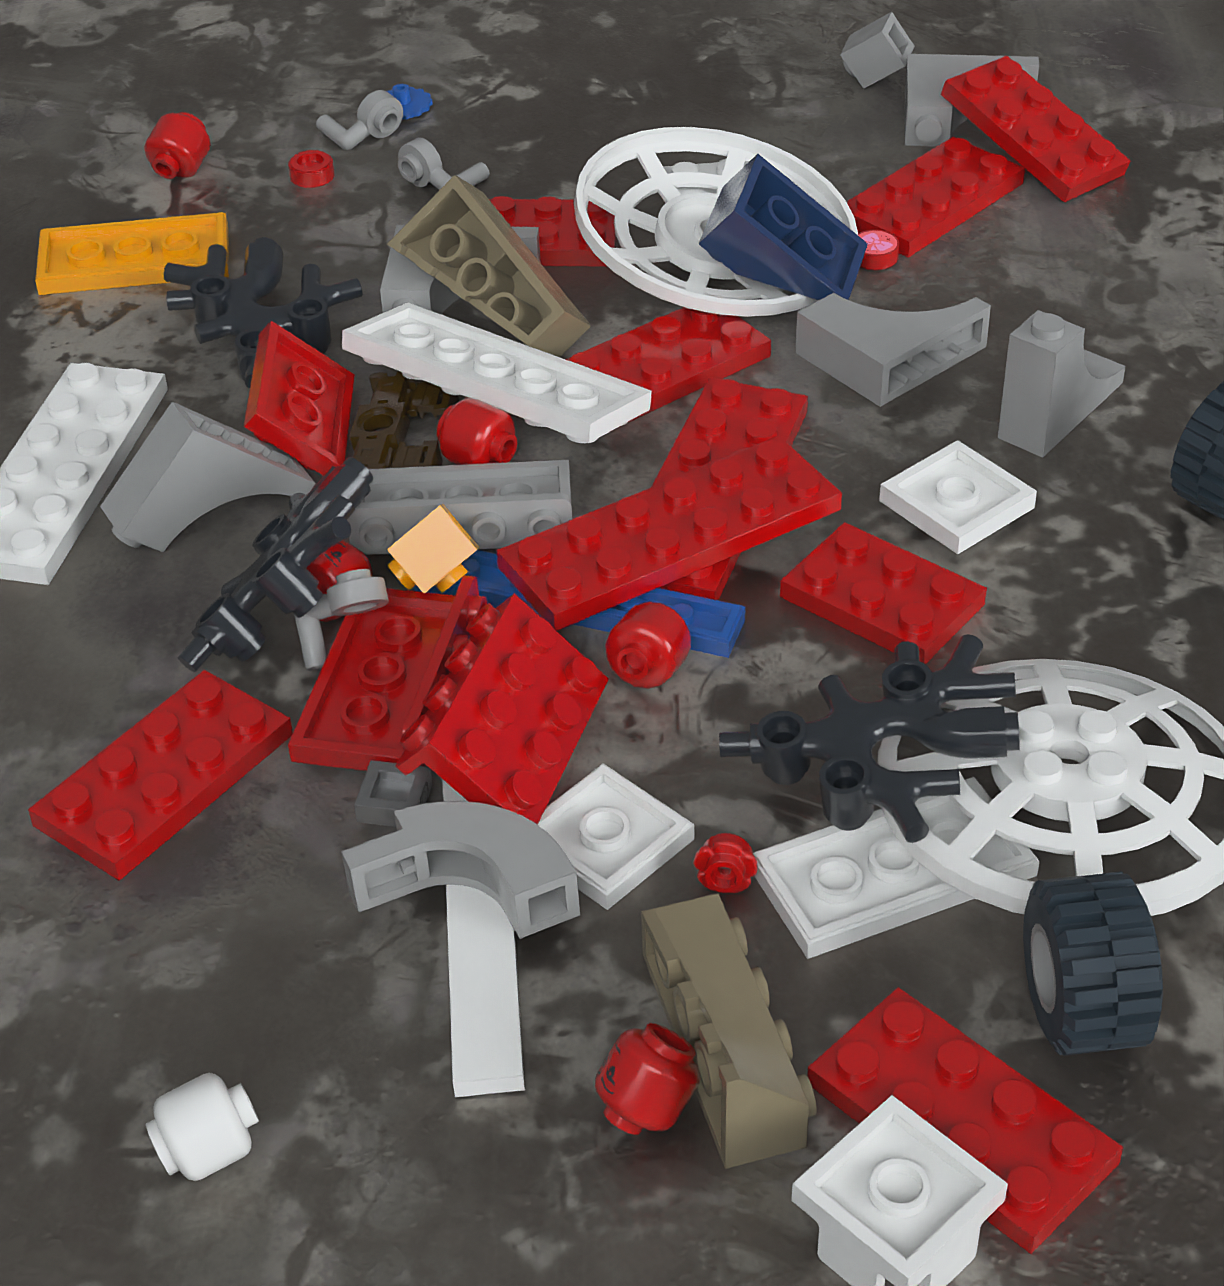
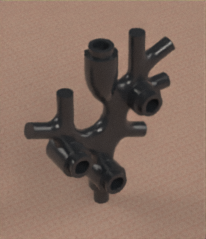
[163,237,363,389]
[177,457,373,672]
[719,634,1020,843]

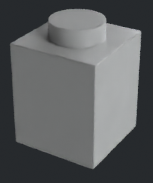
[840,12,915,89]

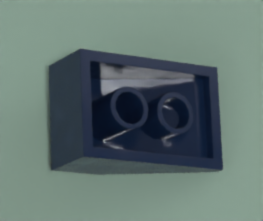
[698,154,868,300]

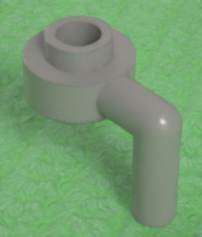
[316,90,403,150]
[398,138,490,190]
[294,569,389,671]

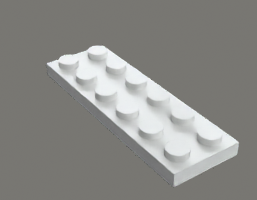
[342,302,652,443]
[0,363,168,585]

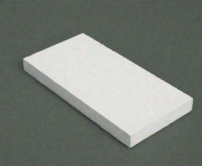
[753,777,1039,959]

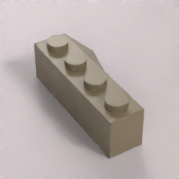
[387,175,591,357]
[641,893,817,1169]

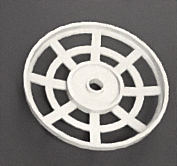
[574,127,858,317]
[878,659,1224,916]

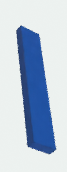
[411,550,745,658]

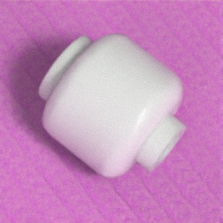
[146,1073,259,1181]

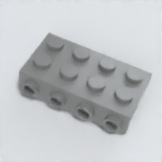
[347,460,572,555]

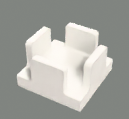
[791,1095,1008,1286]

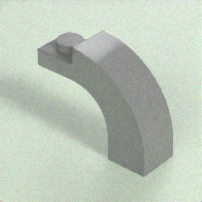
[341,801,580,939]

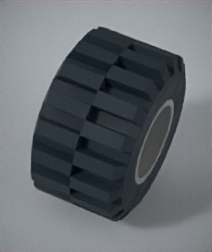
[1170,381,1224,521]
[1023,871,1163,1056]

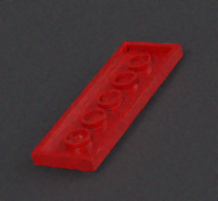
[651,377,808,600]
[496,436,842,631]

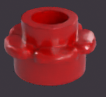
[694,833,758,893]

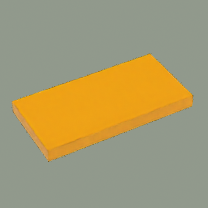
[35,212,229,295]

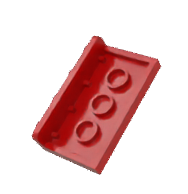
[288,575,487,771]
[395,593,609,825]

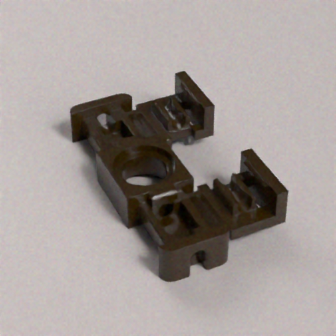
[349,371,460,469]

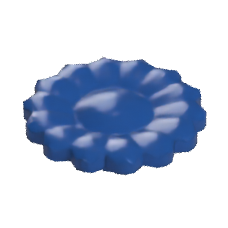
[387,84,433,120]

